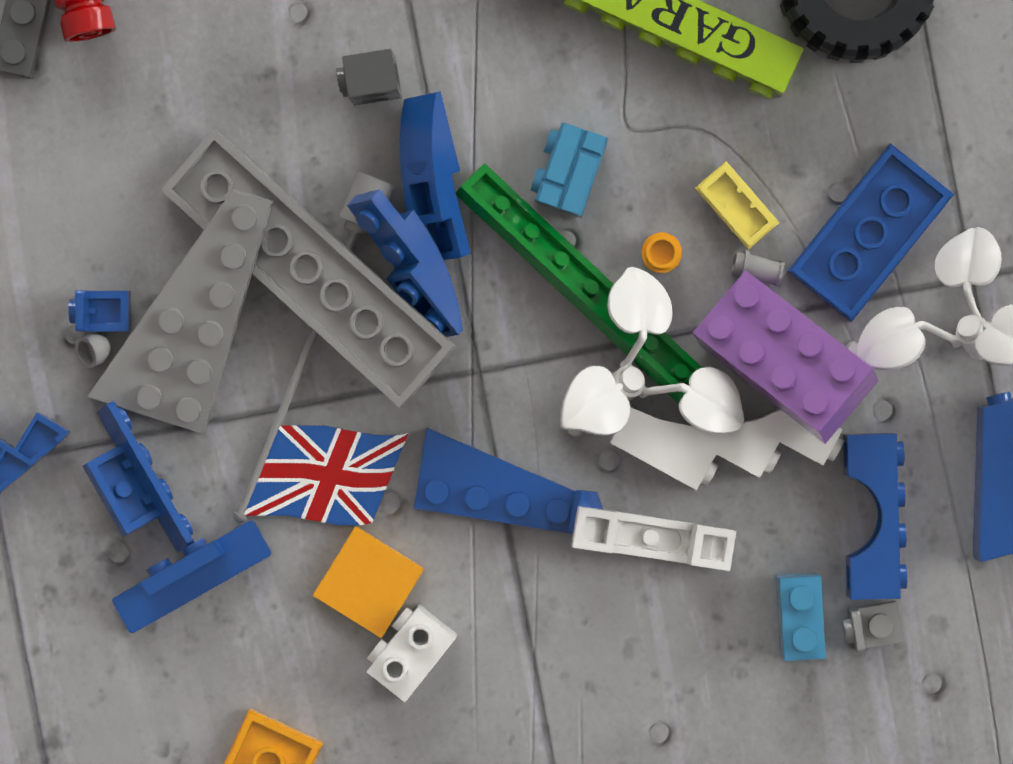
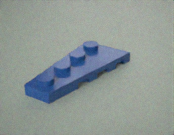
[414,428,575,534]

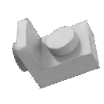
[842,601,904,653]

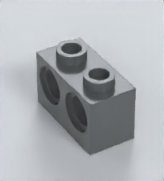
[336,49,402,106]

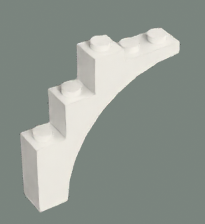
[609,341,858,490]

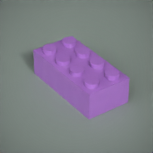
[693,270,878,444]

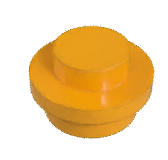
[641,232,682,273]

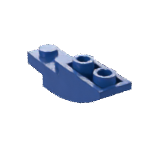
[400,91,471,260]
[347,189,463,337]

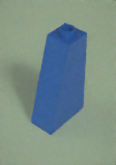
[973,391,1013,562]

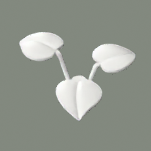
[857,227,1013,370]
[560,267,744,435]

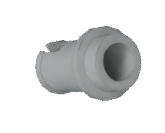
[731,249,785,286]

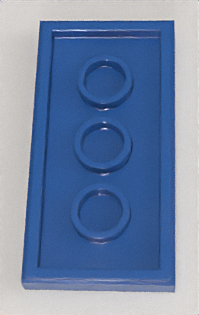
[787,143,954,322]

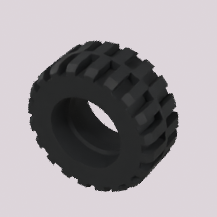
[780,0,934,63]

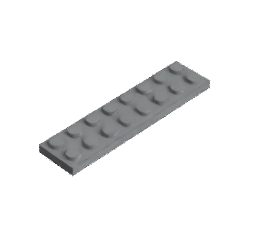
[161,129,457,408]

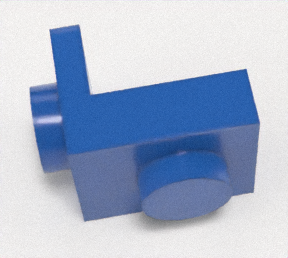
[68,290,131,332]

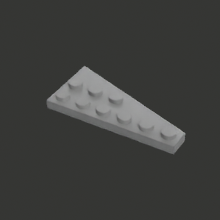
[87,189,273,434]

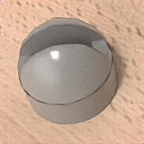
[75,333,111,368]

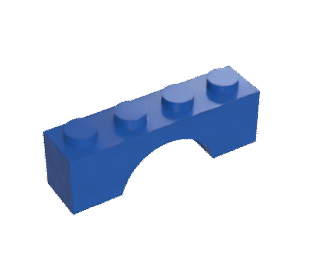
[843,433,907,600]

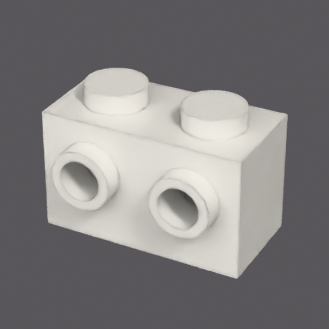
[366,604,457,702]

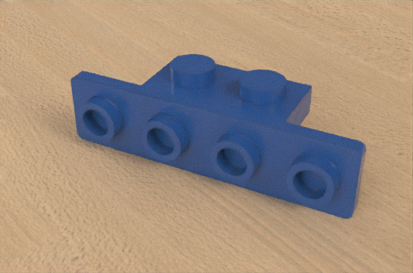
[82,401,194,552]
[112,520,272,633]

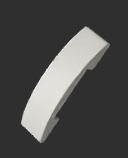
[571,506,736,571]

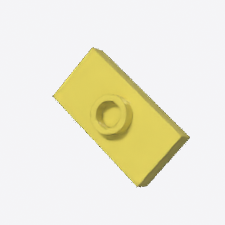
[695,161,780,250]

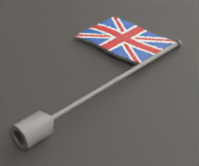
[233,171,409,525]

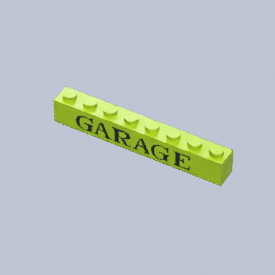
[563,0,804,100]

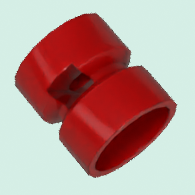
[54,0,116,42]

